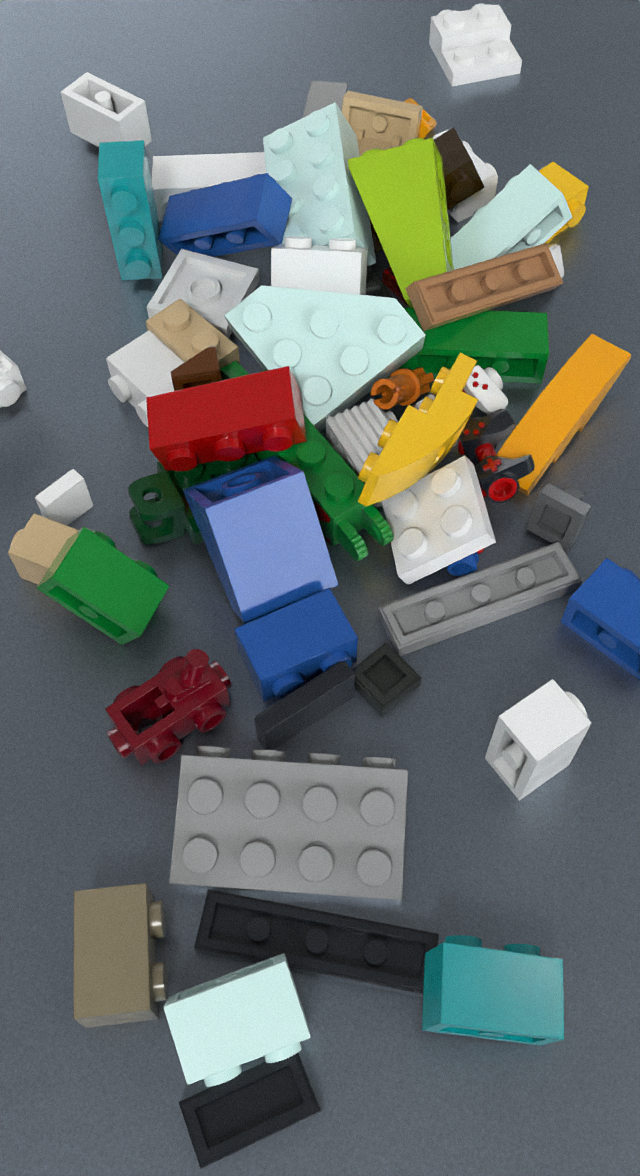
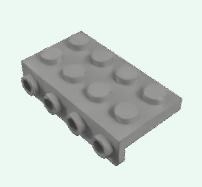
[169,746,408,900]

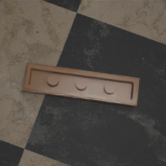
[405,243,563,331]

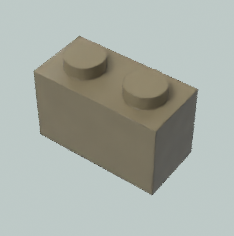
[73,883,168,1028]

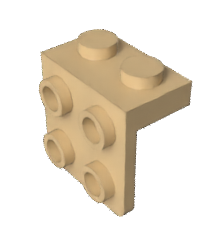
[342,91,423,156]

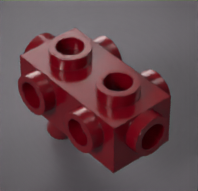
[105,649,232,766]

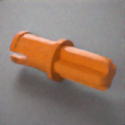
[371,367,435,409]

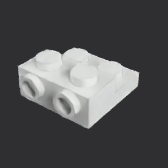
[429,3,522,87]

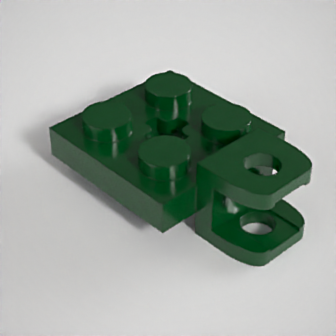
[128,453,258,545]

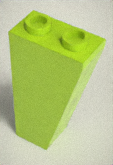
[348,138,454,308]

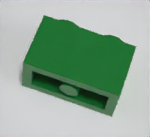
[36,526,169,645]

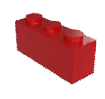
[146,366,307,471]

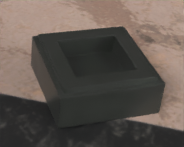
[352,643,421,717]

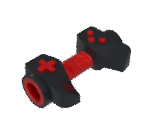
[458,409,535,503]

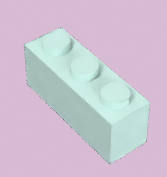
[451,164,572,270]

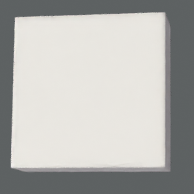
[35,469,93,526]

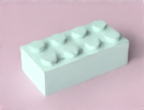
[263,102,376,266]

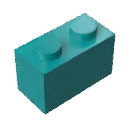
[422,935,564,1046]

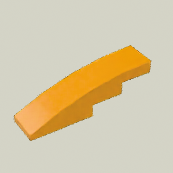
[497,334,631,496]

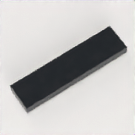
[194,889,439,998]

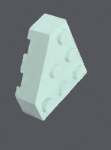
[224,285,425,432]

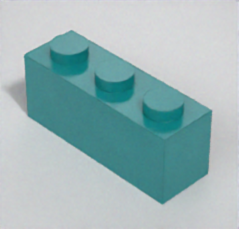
[98,140,163,281]

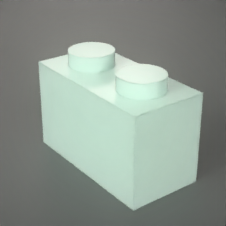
[164,953,311,1087]

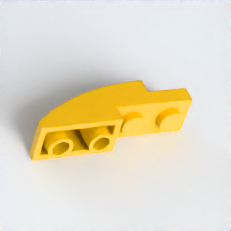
[358,353,478,507]

